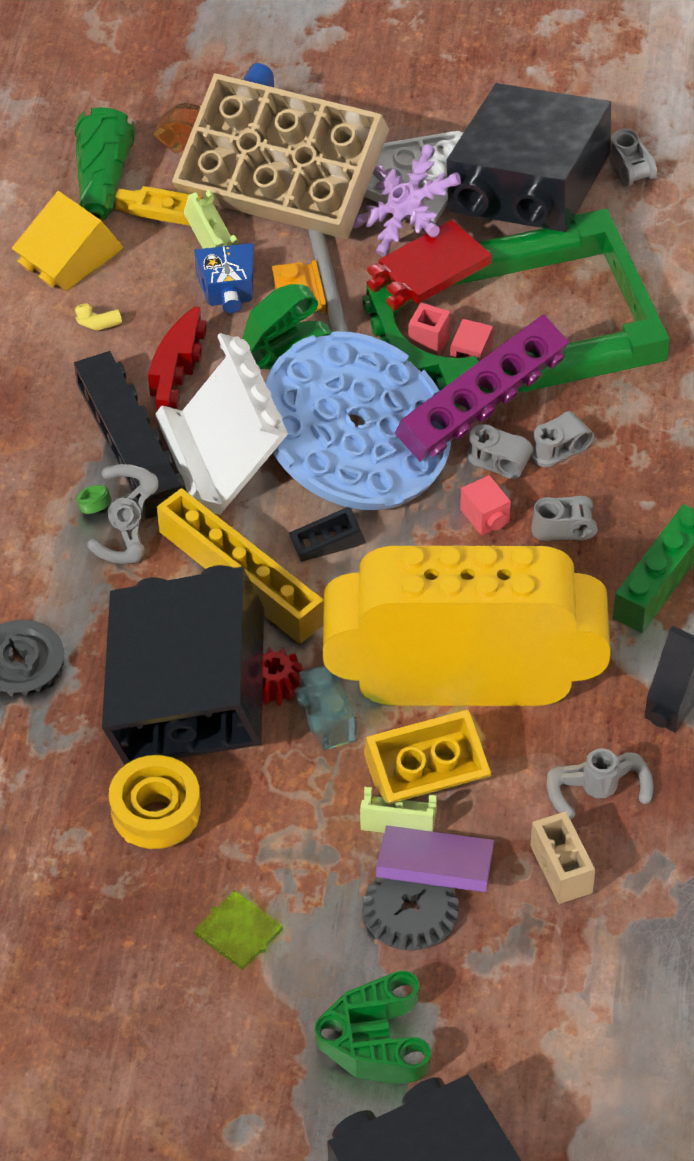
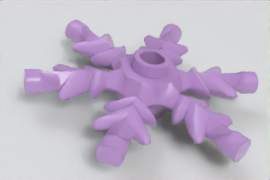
[353,144,461,257]

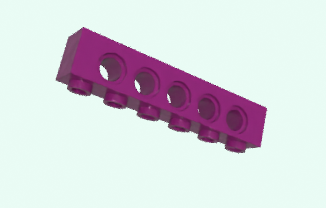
[395,314,569,462]

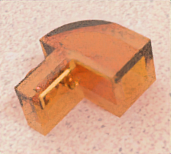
[153,103,201,153]

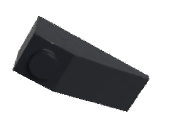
[644,626,694,733]

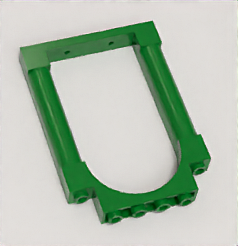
[362,208,670,407]

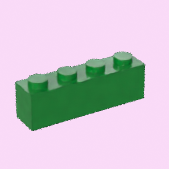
[613,504,694,633]

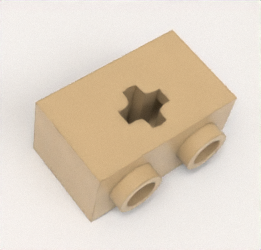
[530,811,595,904]

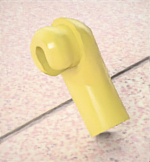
[75,303,122,331]

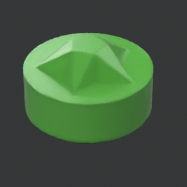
[76,485,112,514]

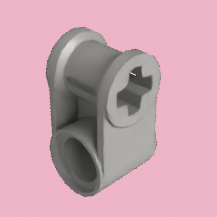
[609,129,657,187]
[531,411,594,467]
[467,424,533,479]
[531,496,598,542]

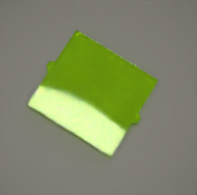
[194,890,283,970]

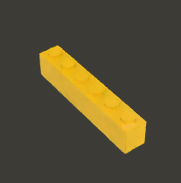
[157,488,324,644]

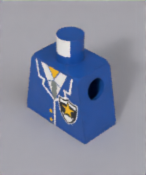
[194,243,255,313]

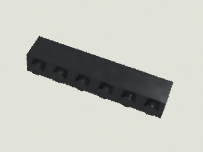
[74,351,186,519]

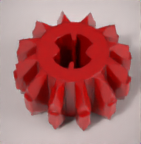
[262,646,304,706]

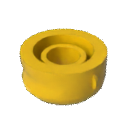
[109,755,201,849]

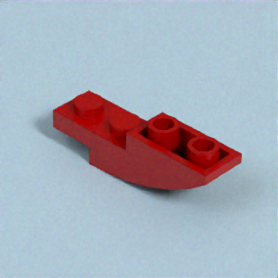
[148,306,207,411]

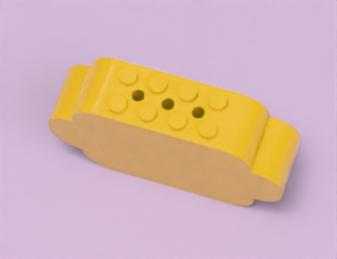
[323,546,610,706]

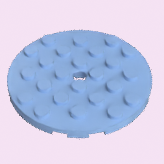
[265,331,451,510]

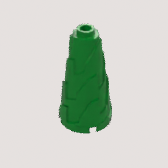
[75,107,135,221]

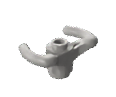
[87,464,158,564]
[546,748,654,819]

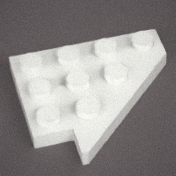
[364,131,463,223]

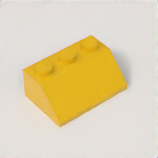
[364,709,491,804]

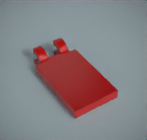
[367,220,492,311]

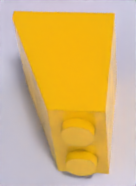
[12,191,123,291]

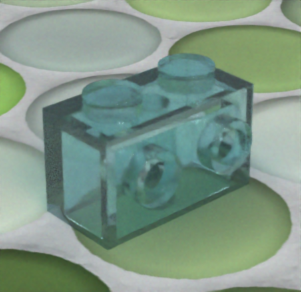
[295,665,357,751]

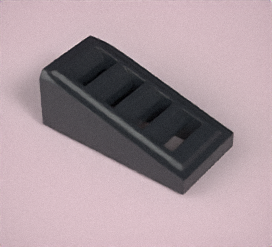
[289,507,366,562]

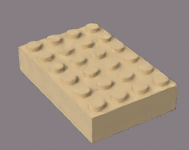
[172,73,389,240]

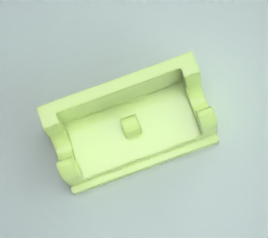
[183,190,239,248]
[360,787,437,833]

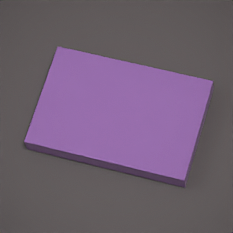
[376,825,494,892]

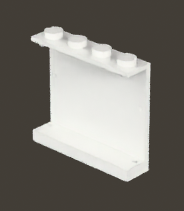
[155,333,288,515]

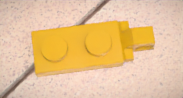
[115,186,202,226]

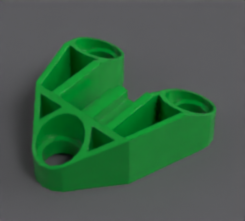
[242,284,333,369]
[314,970,431,1084]

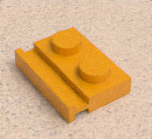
[271,260,327,315]

